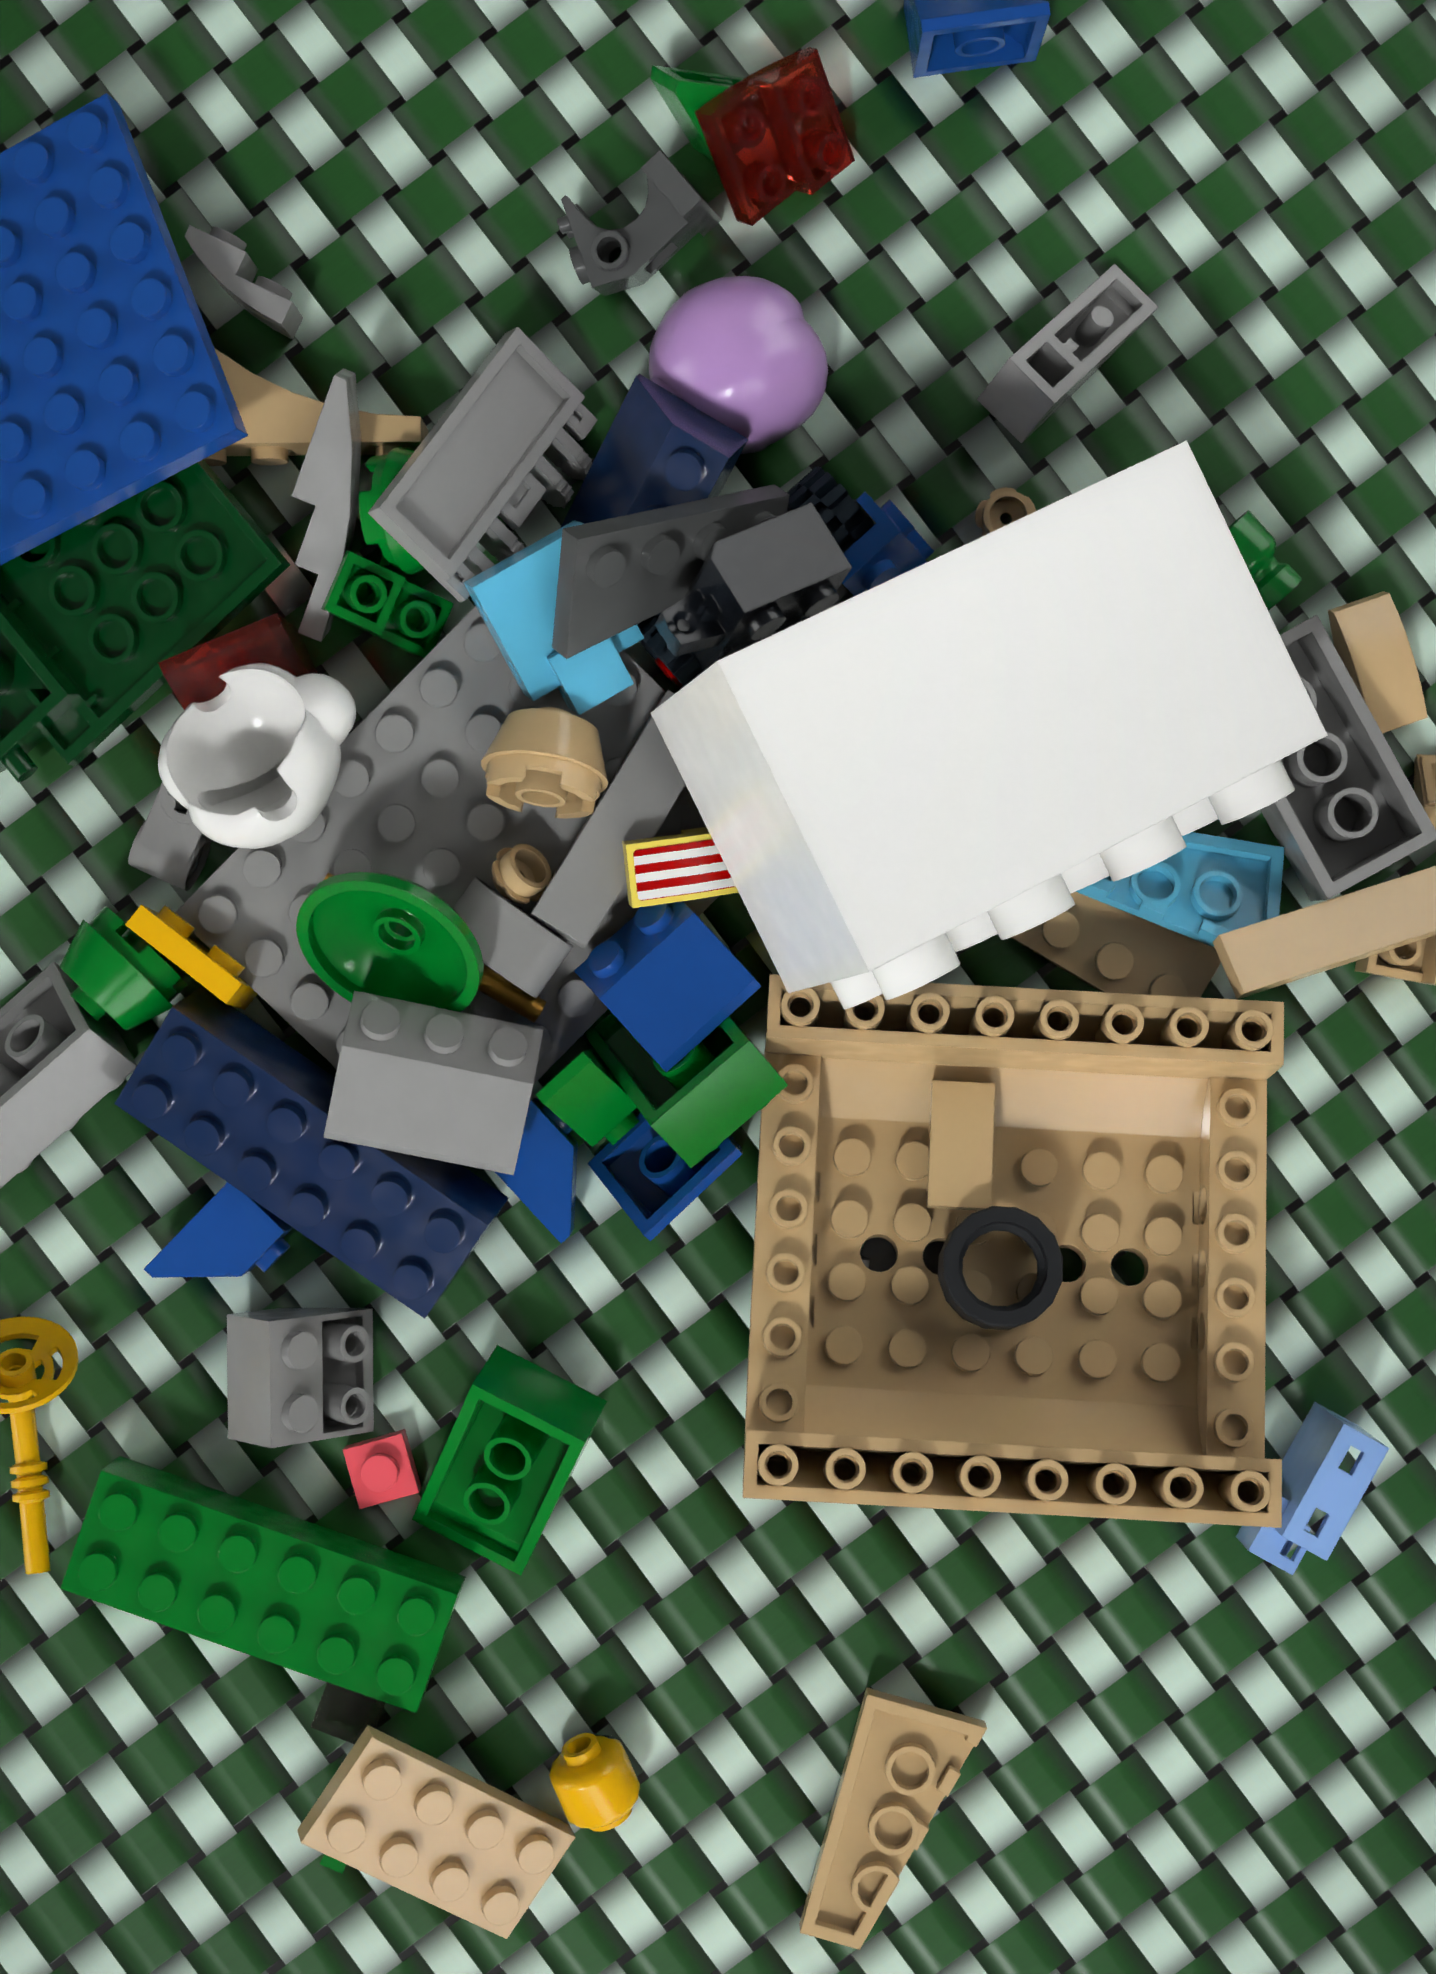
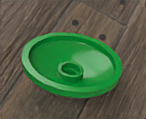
[296,872,484,1012]

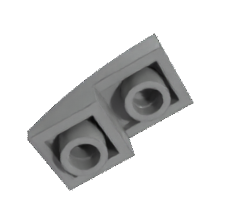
[185,225,303,340]

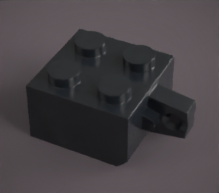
[655,503,852,670]

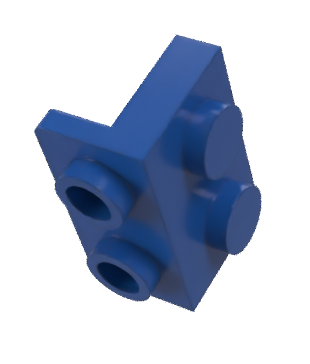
[842,491,934,596]

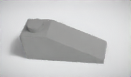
[977,264,1158,443]

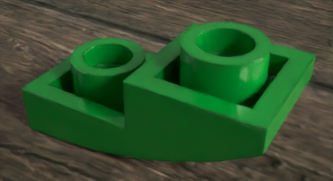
[321,550,454,659]

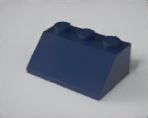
[560,374,749,528]

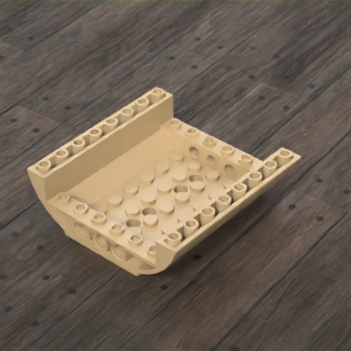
[743,974,1284,1528]

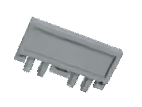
[368,327,598,602]

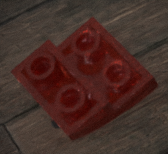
[695,47,855,226]

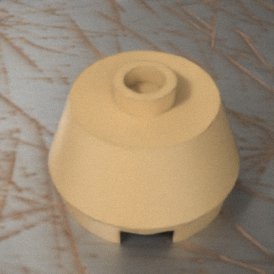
[481,707,608,819]

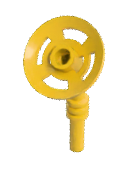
[0,1317,79,1574]

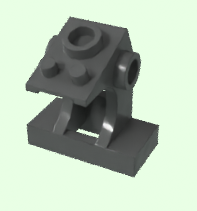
[557,150,722,296]

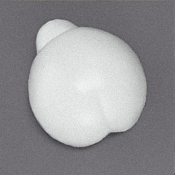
[158,663,356,849]

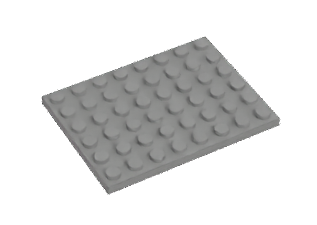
[176,606,719,1085]

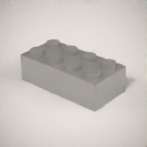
[1260,615,1436,901]

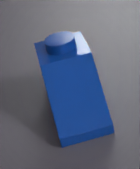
[495,1098,578,1243]
[144,1182,293,1278]

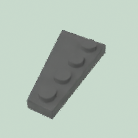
[552,484,790,659]

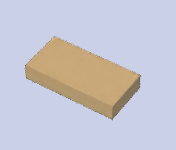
[927,1080,996,1211]

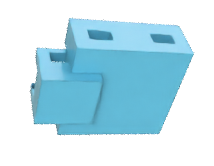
[463,520,644,715]

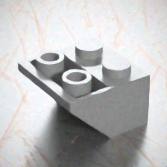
[227,1308,374,1448]

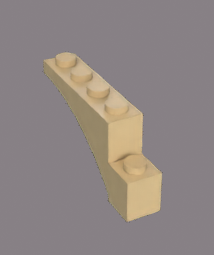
[204,348,428,466]

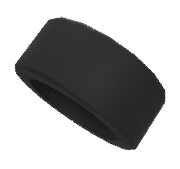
[938,1206,1063,1330]

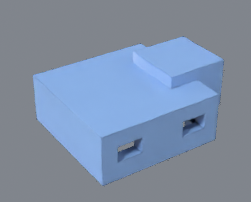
[1236,1402,1389,1575]

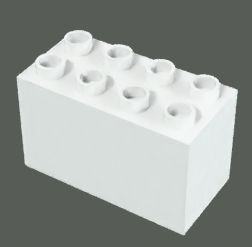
[651,440,1328,1010]

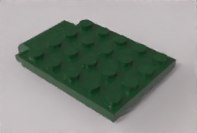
[0,459,290,783]

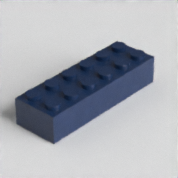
[114,986,509,1319]

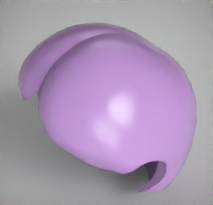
[649,276,828,454]

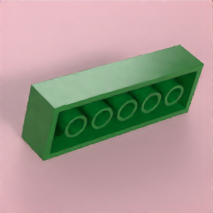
[60,1456,466,1713]

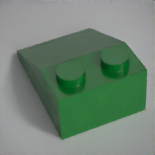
[584,1009,788,1168]
[412,1345,608,1576]

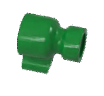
[1228,510,1302,611]

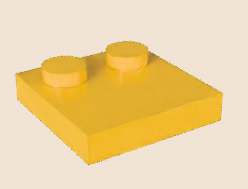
[125,905,257,1010]

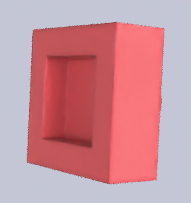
[343,1429,422,1510]

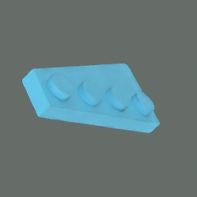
[1076,832,1285,948]

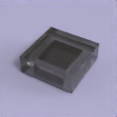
[310,1682,386,1744]

